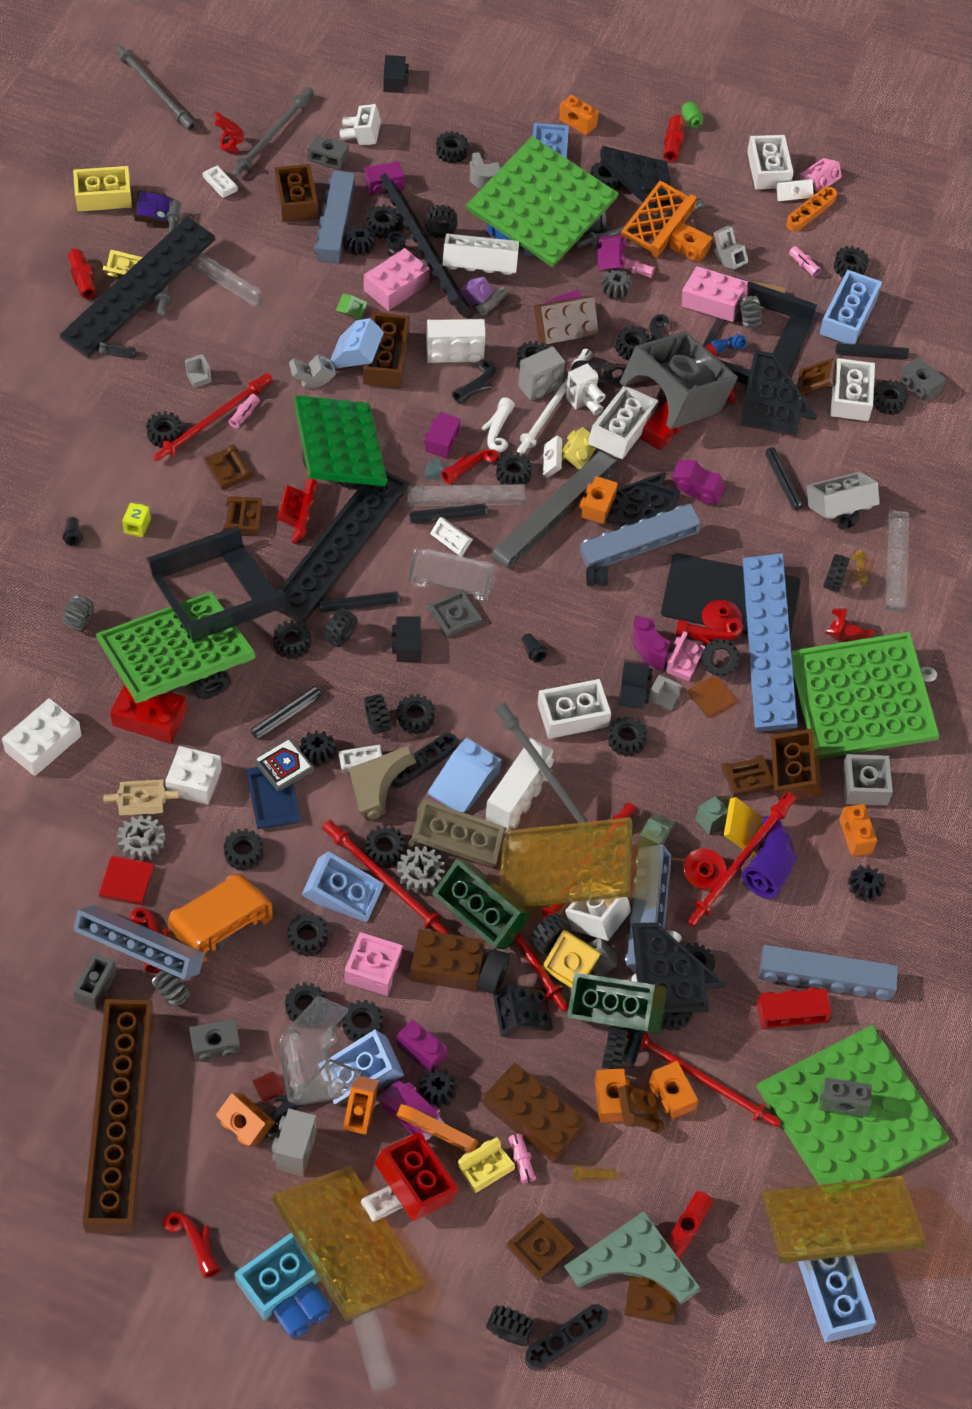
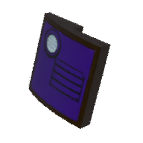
[134,190,175,228]

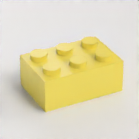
[73,166,132,212]

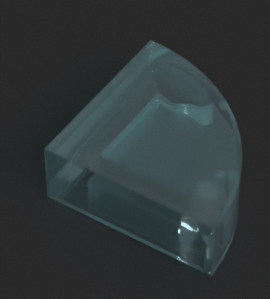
[424,457,443,480]

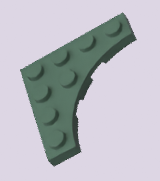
[564,1211,701,1305]

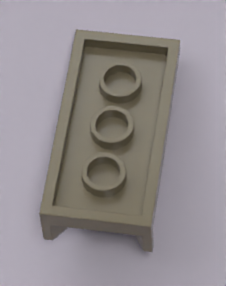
[408,799,505,868]

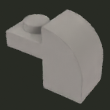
[470,152,501,189]
[713,226,748,269]
[289,354,336,389]

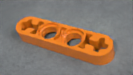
[786,187,837,231]
[396,1104,479,1152]

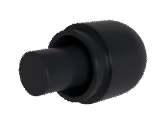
[838,510,860,530]

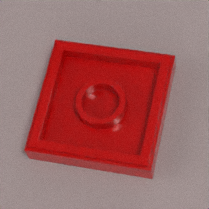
[99,856,154,906]

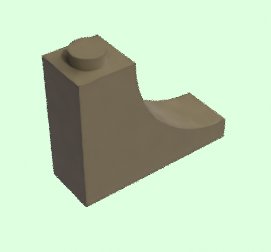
[349,746,417,821]

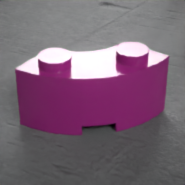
[598,234,627,272]
[672,460,725,504]
[632,615,670,671]
[378,1080,444,1141]

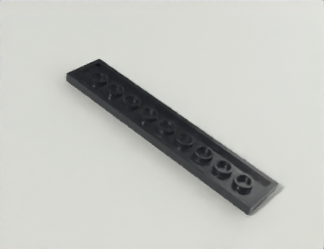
[380,173,474,318]
[59,216,215,359]
[276,471,409,624]

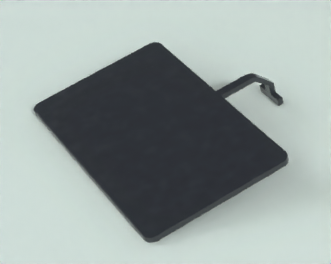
[661,554,800,642]

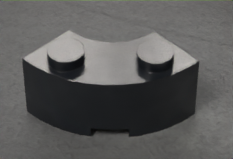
[619,659,653,709]

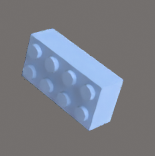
[819,270,882,344]
[794,1230,876,1343]

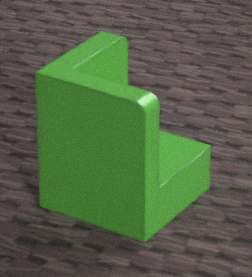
[336,294,368,320]

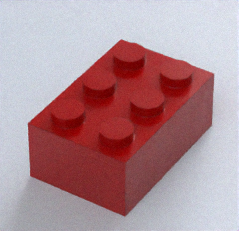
[110,684,188,744]
[374,1132,459,1222]

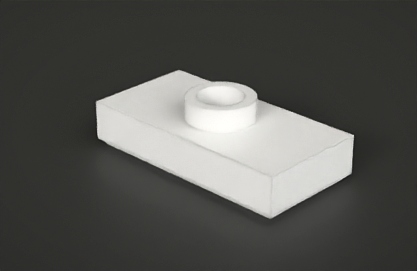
[203,165,238,198]
[777,179,813,201]
[543,436,562,478]
[430,517,473,556]
[338,745,383,773]
[360,1186,403,1222]

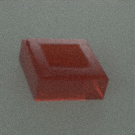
[252,1071,283,1103]

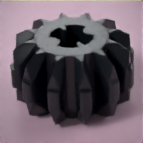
[345,225,375,256]
[299,729,336,766]
[848,864,886,902]
[418,1067,458,1109]

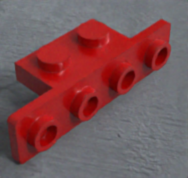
[277,478,318,544]

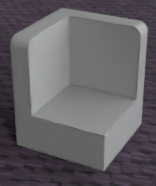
[185,354,211,388]
[649,675,681,711]
[588,938,617,976]

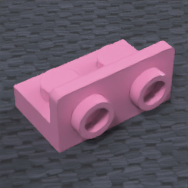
[800,158,842,193]
[665,631,705,681]

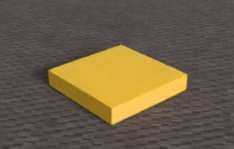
[724,797,763,856]
[542,930,602,988]

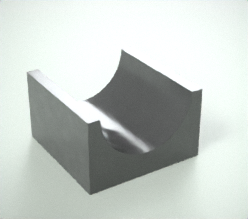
[620,331,738,429]

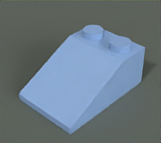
[331,318,384,369]
[428,737,501,813]
[302,851,384,922]
[318,1030,404,1106]

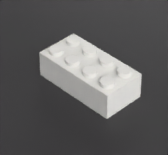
[442,234,519,275]
[588,386,658,459]
[486,738,554,835]

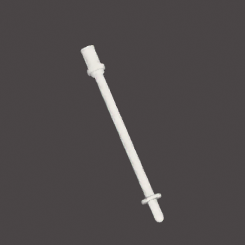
[517,349,593,455]

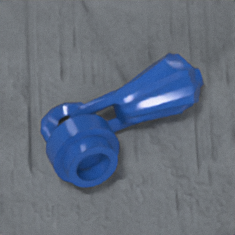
[711,334,747,355]

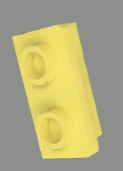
[103,250,143,278]
[562,427,596,470]
[458,1137,515,1193]

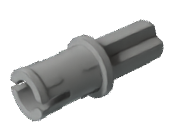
[477,287,508,316]

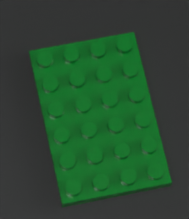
[293,395,387,486]

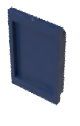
[246,767,300,830]

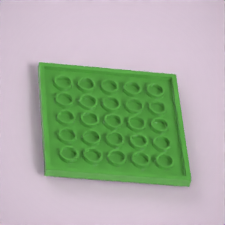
[466,136,618,268]
[96,592,256,703]
[791,632,939,759]
[756,1025,950,1205]

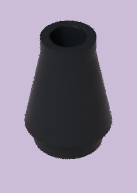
[63,517,83,547]
[521,633,547,663]

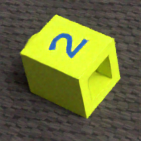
[122,503,151,537]

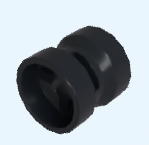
[388,232,406,257]
[586,566,608,586]

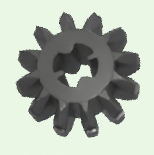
[601,269,632,300]
[740,296,762,328]
[62,595,94,631]
[152,970,190,1007]

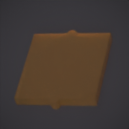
[687,676,736,718]

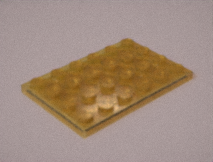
[499,818,632,907]
[271,1166,426,1322]
[762,1176,926,1264]

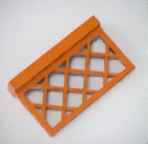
[621,181,697,258]

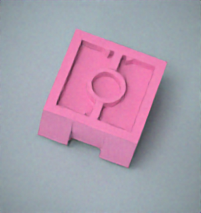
[345,932,403,996]

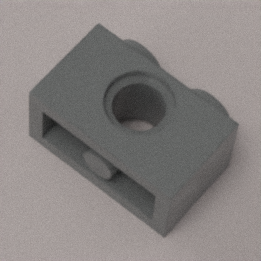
[308,134,349,171]
[900,357,946,402]
[73,953,117,1011]
[189,1019,241,1062]
[819,1077,872,1117]

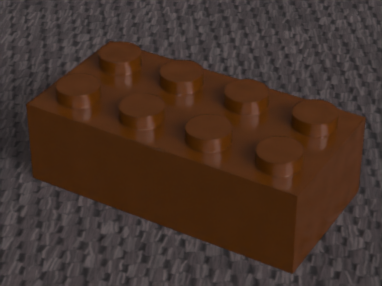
[363,312,410,388]
[483,1062,587,1164]

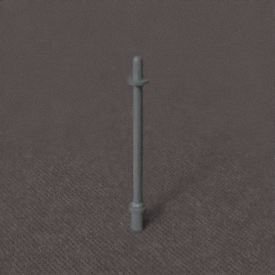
[116,45,197,132]
[233,87,314,176]
[576,198,705,248]
[154,200,181,316]
[494,702,601,847]

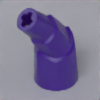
[742,816,797,899]

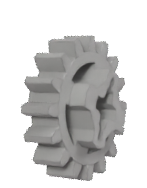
[117,815,165,861]
[397,846,445,893]

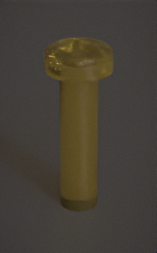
[852,551,869,586]
[573,1165,616,1182]

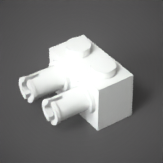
[340,104,381,145]
[566,363,605,416]

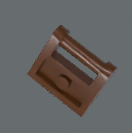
[797,358,837,397]
[204,444,253,490]
[223,496,263,535]
[721,755,774,797]
[618,1085,664,1134]

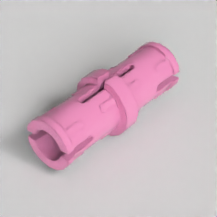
[789,246,822,277]
[623,258,655,279]
[228,394,260,429]
[508,1134,536,1184]

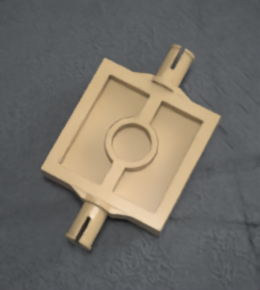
[103,780,179,816]

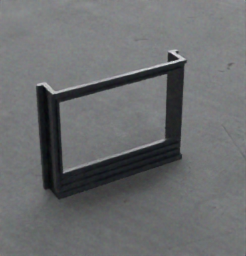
[703,276,817,385]
[147,526,286,643]

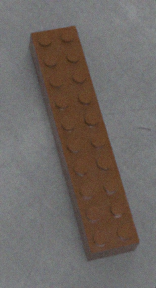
[83,999,154,1234]

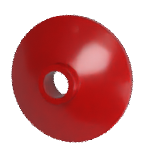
[702,600,742,632]
[683,848,727,890]

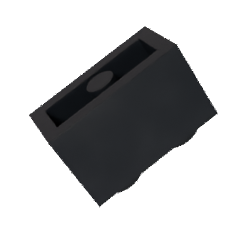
[383,55,409,93]
[392,616,422,662]

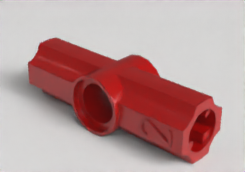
[663,115,685,162]
[67,248,97,300]
[666,1190,714,1260]

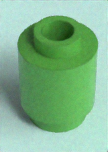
[682,102,704,128]

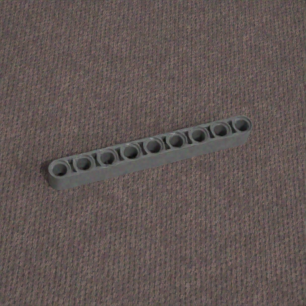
[492,451,618,569]

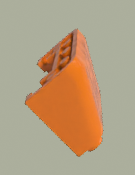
[168,874,273,963]

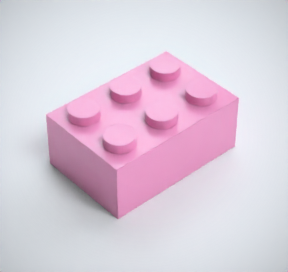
[364,248,430,311]
[682,266,748,322]

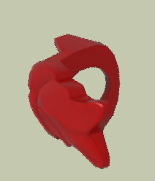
[214,111,244,154]
[825,608,875,642]

